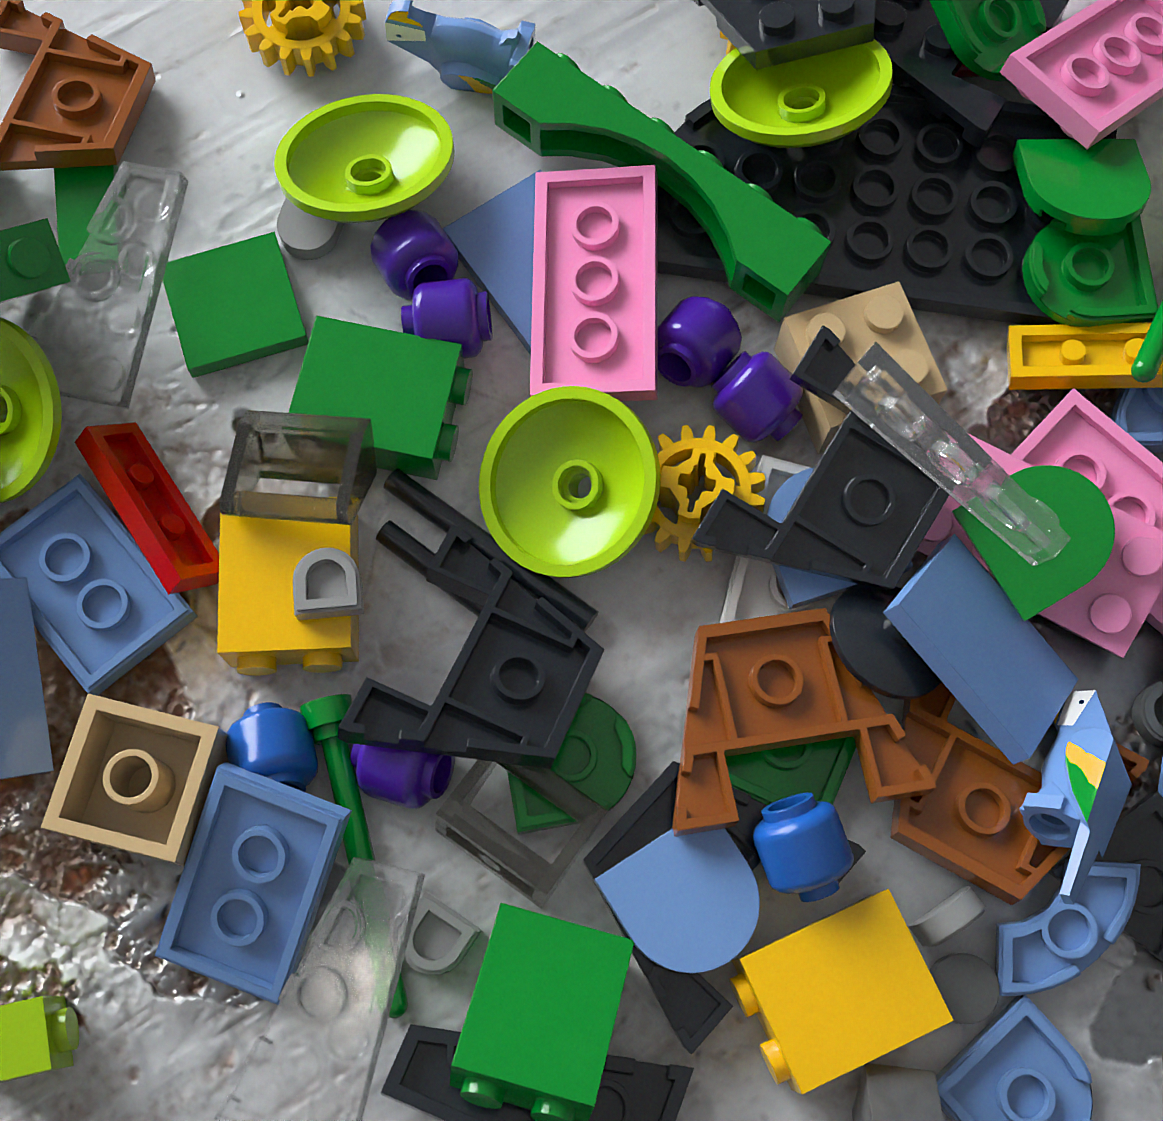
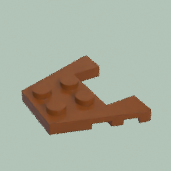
[0,0,156,171]
[672,608,937,837]
[890,681,1150,905]

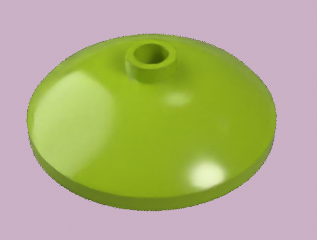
[710,39,893,148]
[274,94,455,223]
[0,317,62,503]
[479,386,661,578]

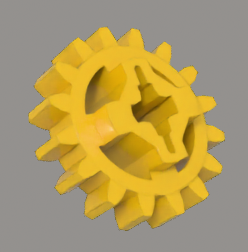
[238,0,366,77]
[644,425,765,562]

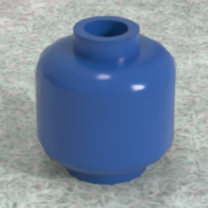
[225,702,318,792]
[753,793,854,902]

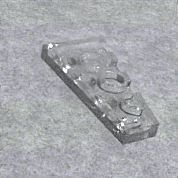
[28,161,189,409]
[833,342,1072,566]
[214,857,425,1121]

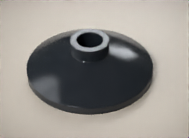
[829,584,941,700]

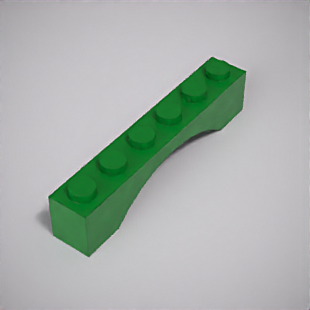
[492,41,831,322]

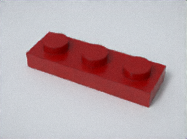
[74,422,219,595]

